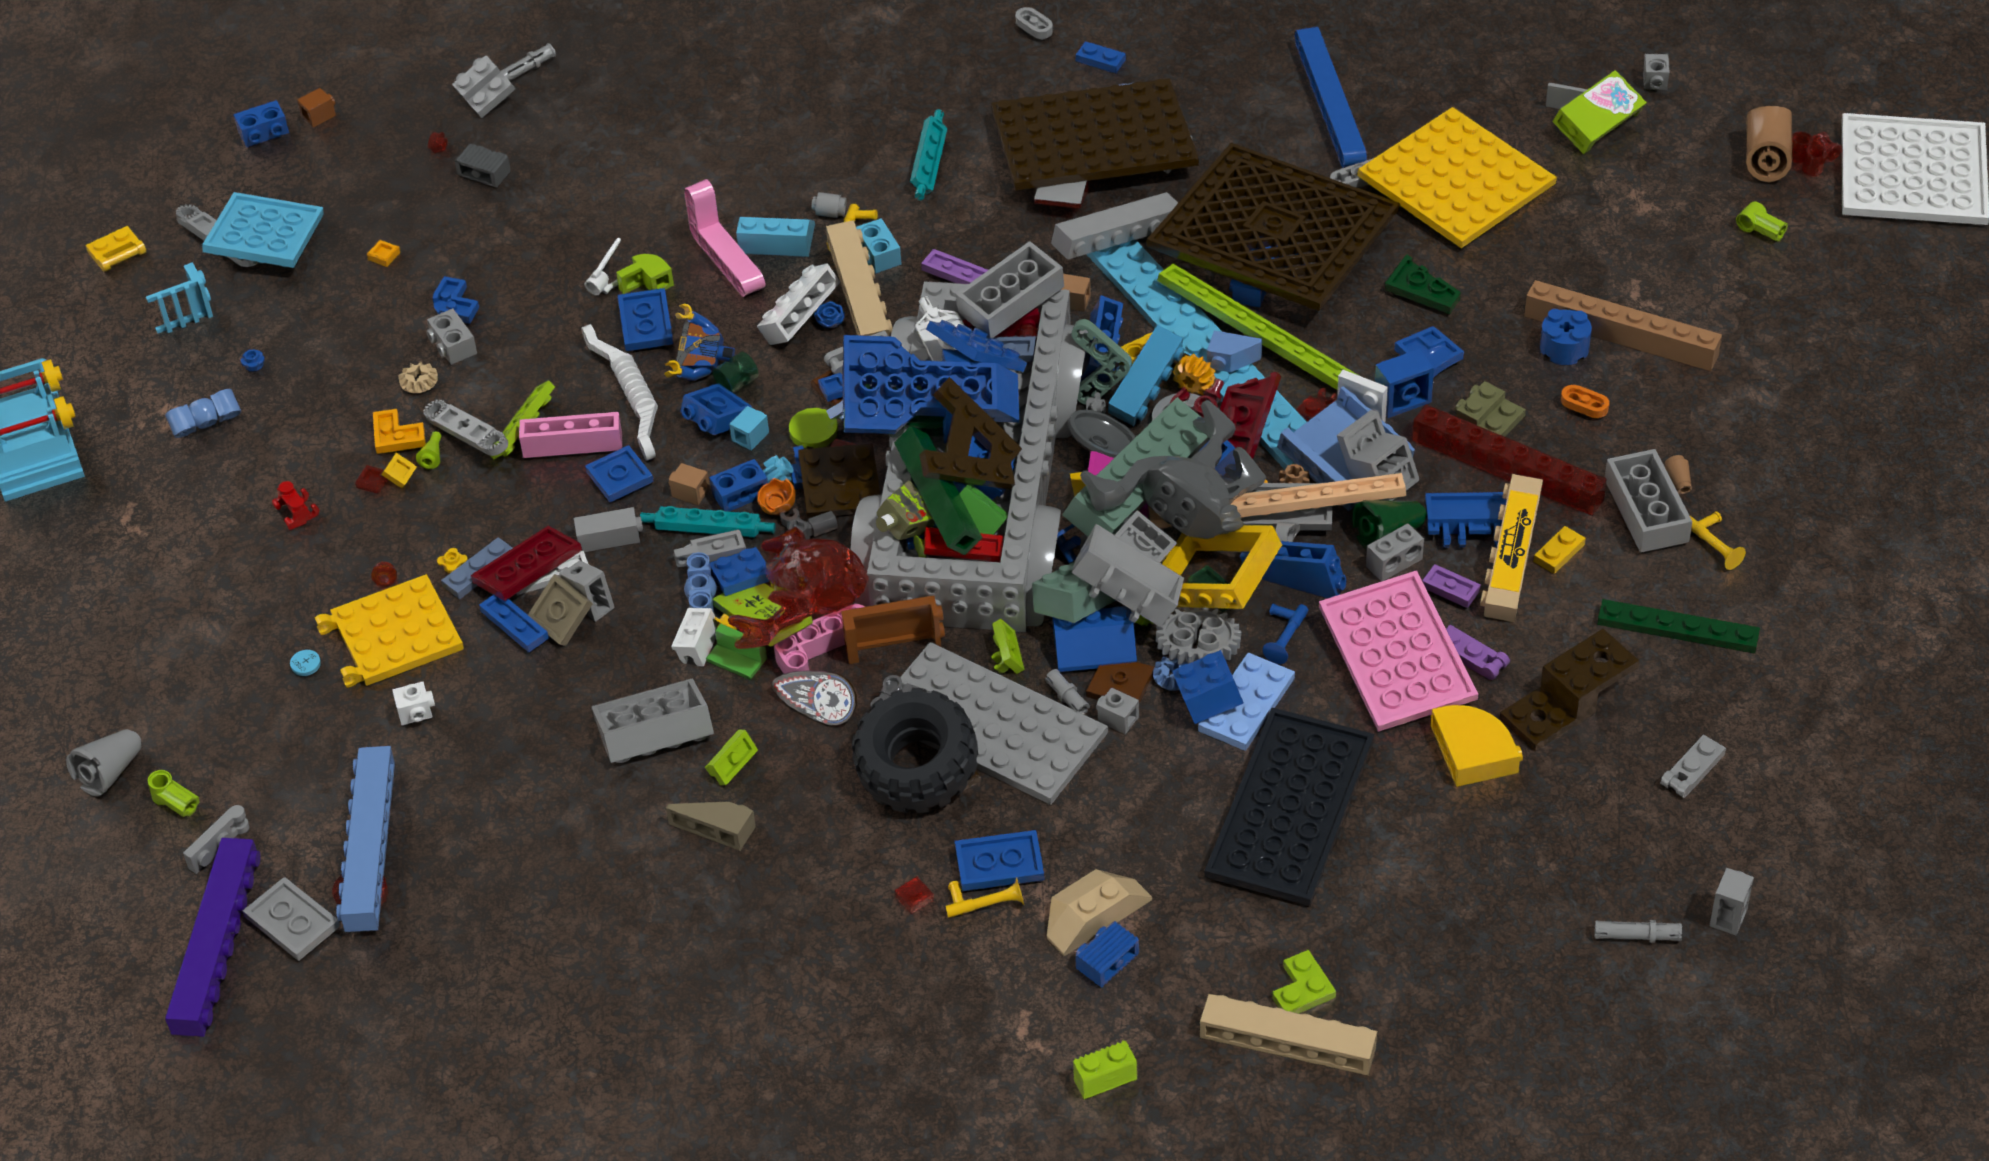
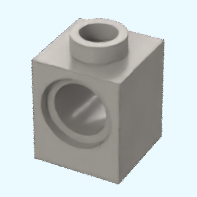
[1643,54,1669,90]

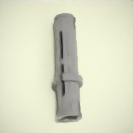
[501,43,556,81]
[1595,920,1682,943]

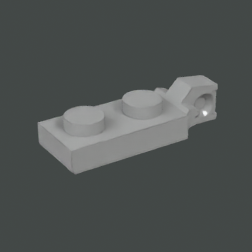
[674,530,746,567]

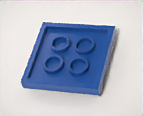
[926,320,1027,372]

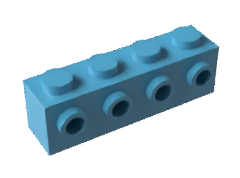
[1108,325,1185,426]

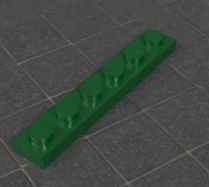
[1597,599,1760,654]

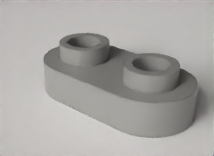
[1015,7,1053,39]

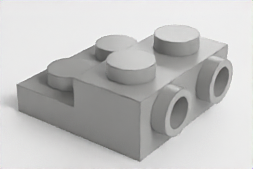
[452,55,516,118]

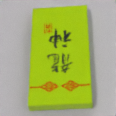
[713,583,813,647]

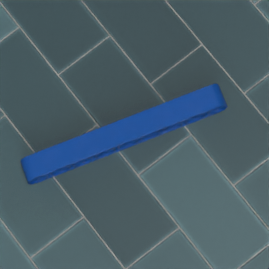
[1295,27,1367,168]

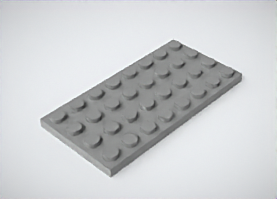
[900,642,1108,805]

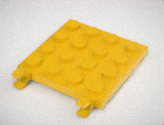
[314,574,464,688]

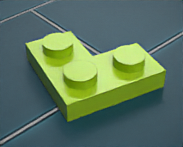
[1272,950,1336,1014]

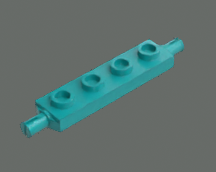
[910,110,947,200]
[640,506,776,537]

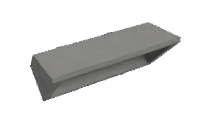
[1072,524,1184,627]

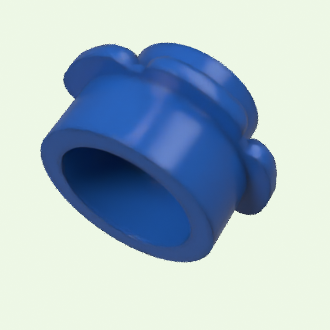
[240,349,265,371]

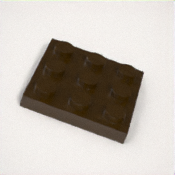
[798,443,880,518]

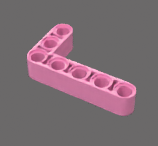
[684,179,765,297]

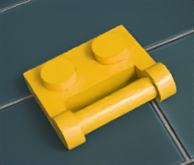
[86,226,147,272]

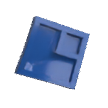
[1394,326,1464,378]

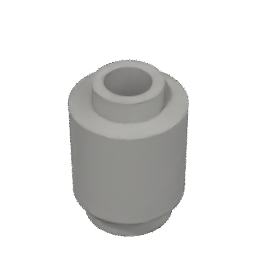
[812,192,847,218]

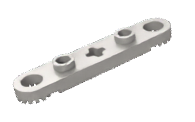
[176,204,258,267]
[423,400,508,456]

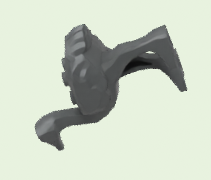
[1080,400,1266,539]

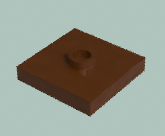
[1086,662,1155,704]

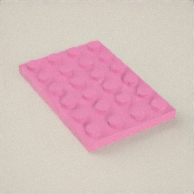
[1319,570,1478,732]

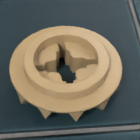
[399,362,438,393]

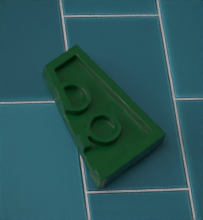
[1385,254,1461,314]

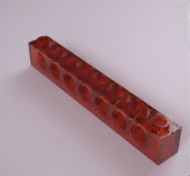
[1412,404,1607,516]

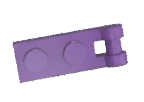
[1446,625,1510,680]

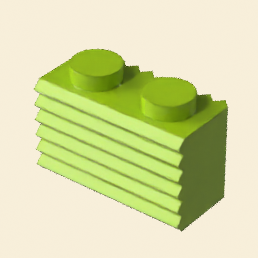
[1073,1040,1137,1099]

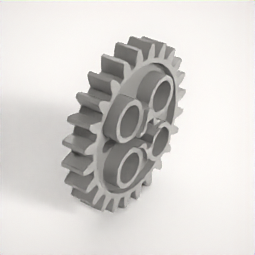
[1156,607,1241,665]

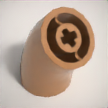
[1746,106,1792,182]

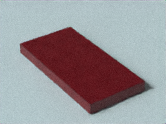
[471,526,582,601]

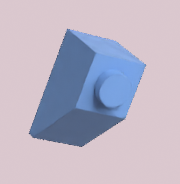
[1207,330,1262,372]

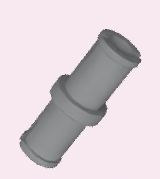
[1045,669,1090,714]

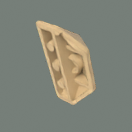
[1047,869,1152,956]

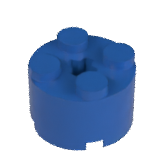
[1540,309,1592,365]

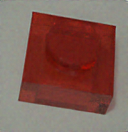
[895,876,934,914]

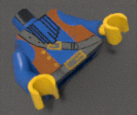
[665,304,735,381]

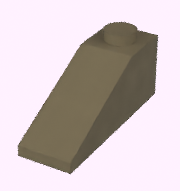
[666,802,756,851]

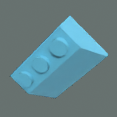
[736,217,815,257]

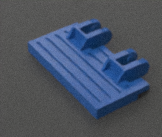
[1425,492,1507,547]

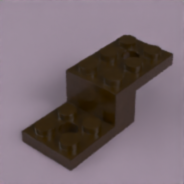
[1499,629,1640,752]

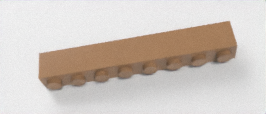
[1525,280,1722,371]

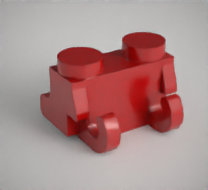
[272,481,319,530]

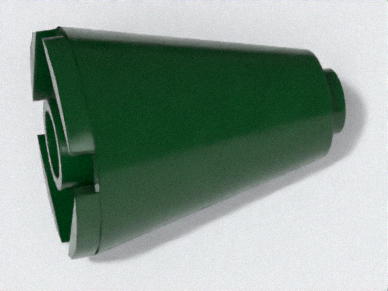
[1352,500,1427,550]

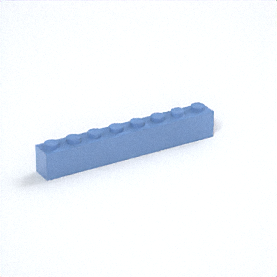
[336,746,395,932]

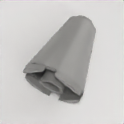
[66,729,141,796]

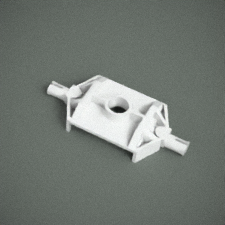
[912,296,978,362]

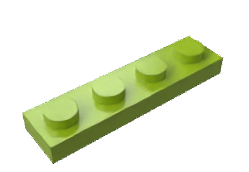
[491,380,555,459]

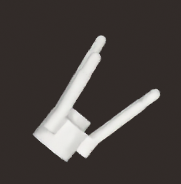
[585,238,621,295]

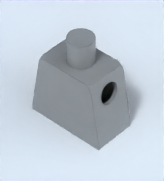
[559,561,615,622]

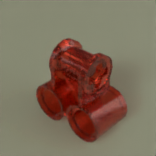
[1792,131,1842,176]

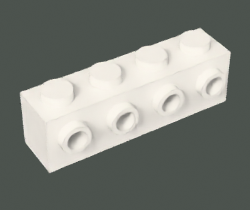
[757,263,840,345]

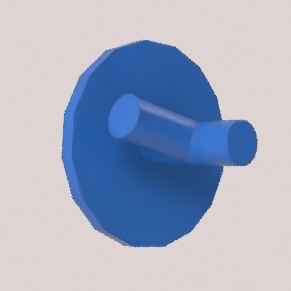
[1056,524,1081,564]

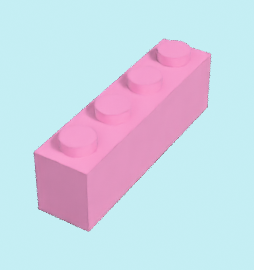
[519,412,622,458]

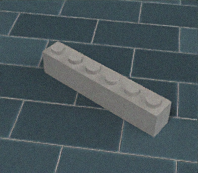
[1051,192,1178,259]

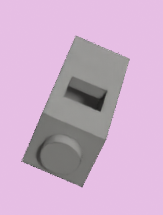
[574,507,643,552]

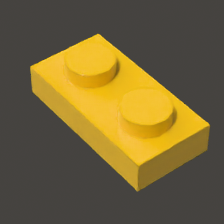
[1533,526,1586,574]

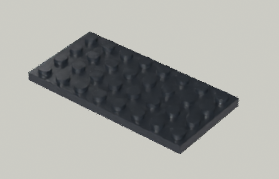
[1204,708,1375,906]

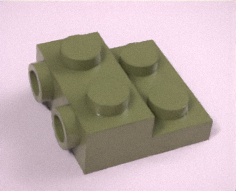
[1455,381,1526,445]

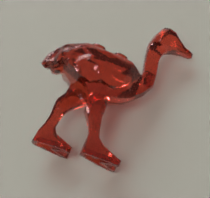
[728,527,869,649]

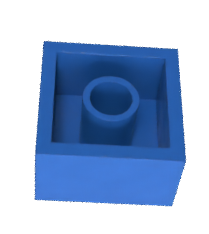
[1375,349,1434,418]
[1172,650,1244,724]

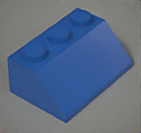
[1053,606,1137,672]

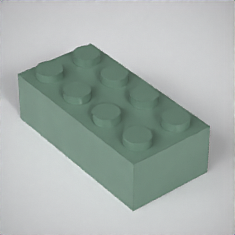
[1032,561,1116,623]

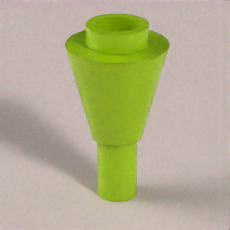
[416,432,441,469]

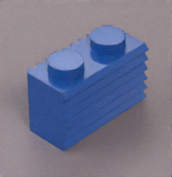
[1076,921,1139,987]

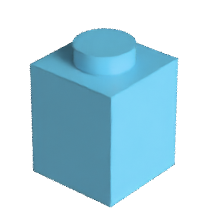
[729,406,769,450]

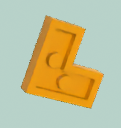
[373,409,426,454]

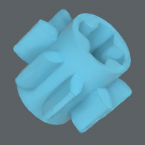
[763,455,793,483]

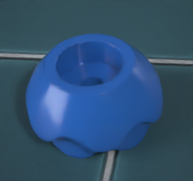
[815,301,845,329]

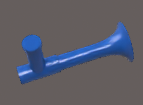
[1262,603,1309,664]

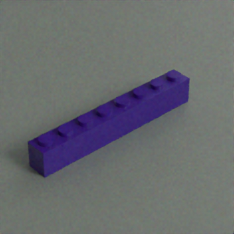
[165,837,261,1037]

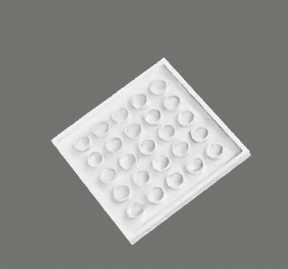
[1841,113,1989,225]

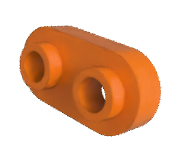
[1561,385,1609,418]

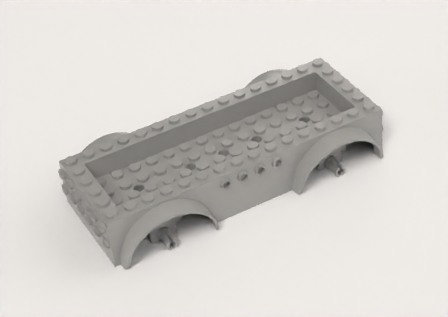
[851,282,1088,632]

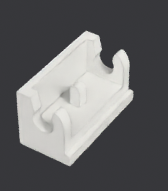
[671,608,719,666]

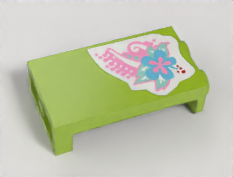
[1552,70,1647,154]

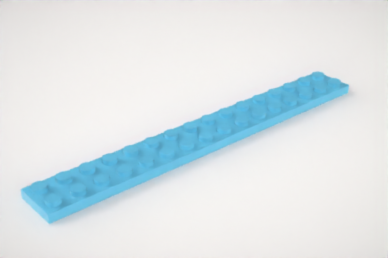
[1087,240,1306,470]

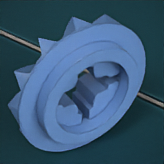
[1153,656,1188,690]

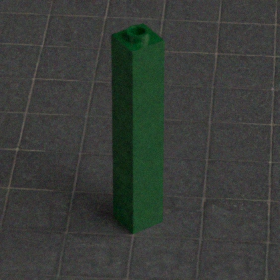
[894,426,982,555]

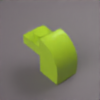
[616,254,674,294]

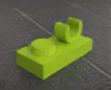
[991,618,1025,674]
[705,729,758,785]

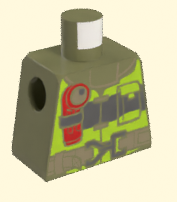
[876,480,935,540]

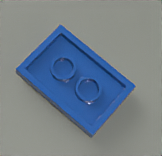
[618,288,674,351]
[955,830,1044,891]

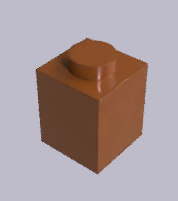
[297,88,336,128]

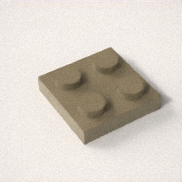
[528,574,593,646]

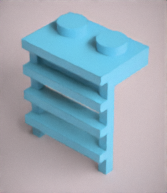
[146,262,213,333]

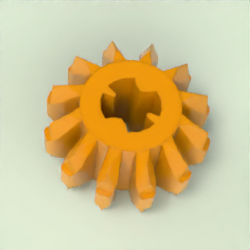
[1173,353,1216,395]

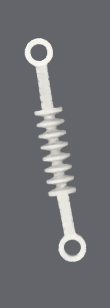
[581,324,658,461]

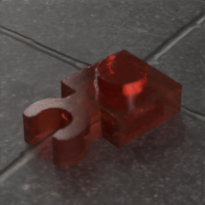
[1296,388,1337,422]

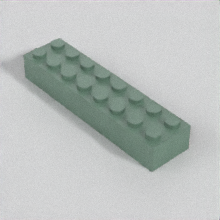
[1063,397,1209,536]

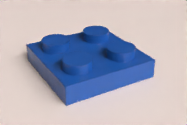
[585,445,654,502]
[710,547,774,596]

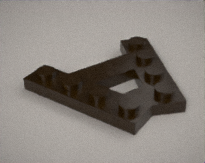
[919,377,1022,490]

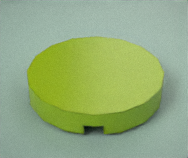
[789,408,838,449]

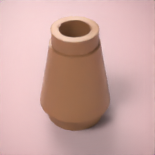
[1665,455,1692,494]

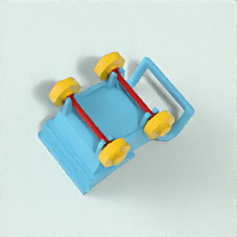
[0,358,85,501]

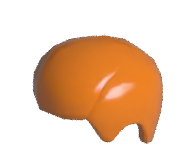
[757,478,796,516]

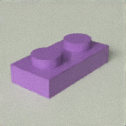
[1422,564,1481,608]

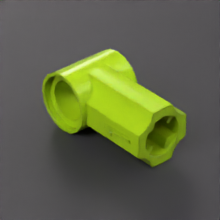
[1736,201,1788,242]
[147,770,200,817]

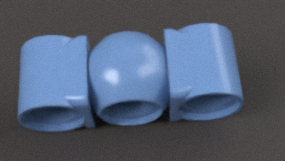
[165,389,242,438]
[684,552,717,613]

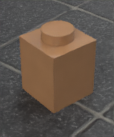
[1062,274,1091,312]
[669,463,710,505]

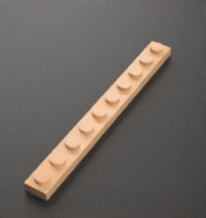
[1148,473,1406,529]

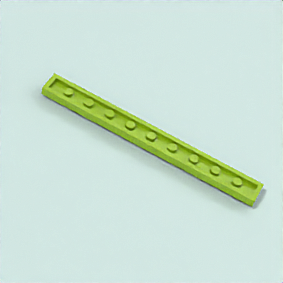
[1157,264,1359,390]

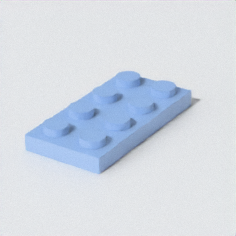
[1198,653,1295,751]

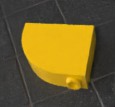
[1431,705,1523,787]

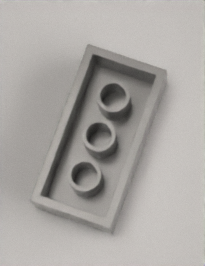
[956,241,1064,339]
[1604,449,1692,553]

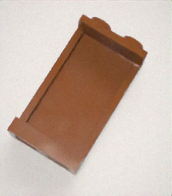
[841,596,945,664]

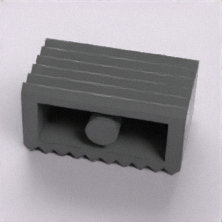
[455,143,511,188]

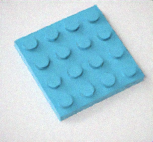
[202,192,323,268]

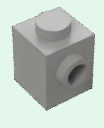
[1096,687,1139,734]

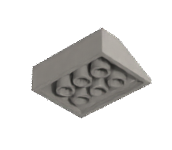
[591,678,714,763]

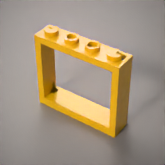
[1162,525,1282,609]

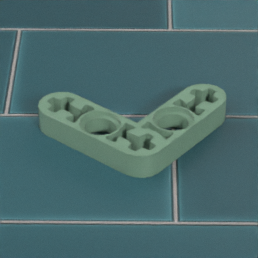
[1071,319,1132,405]

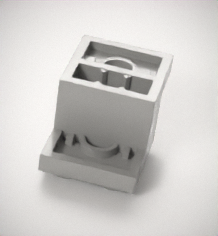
[1336,410,1420,501]
[1115,510,1177,563]

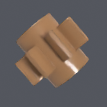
[1279,464,1309,483]

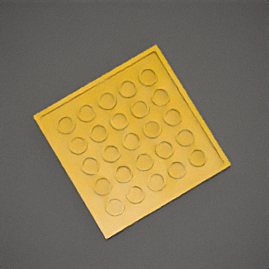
[1357,107,1557,248]

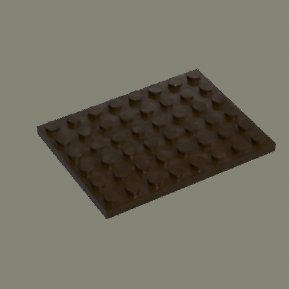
[991,79,1199,191]

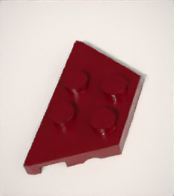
[1220,372,1282,459]

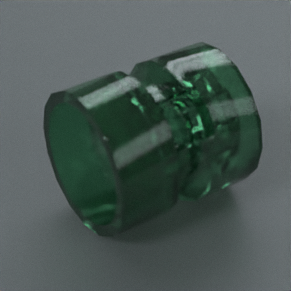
[712,351,759,393]

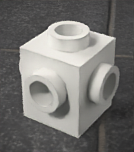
[392,682,435,725]

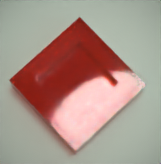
[355,465,388,494]

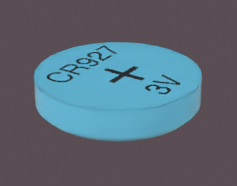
[290,650,321,676]

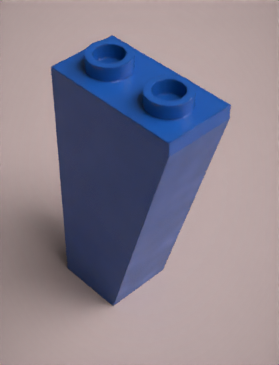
[1240,541,1346,598]

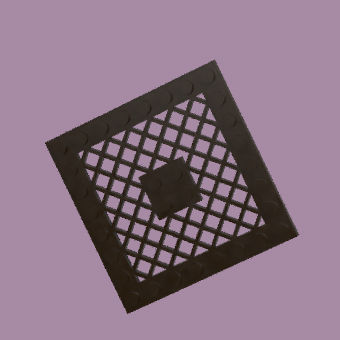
[1146,143,1400,311]

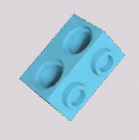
[856,218,902,273]

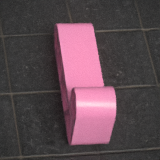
[774,604,865,674]

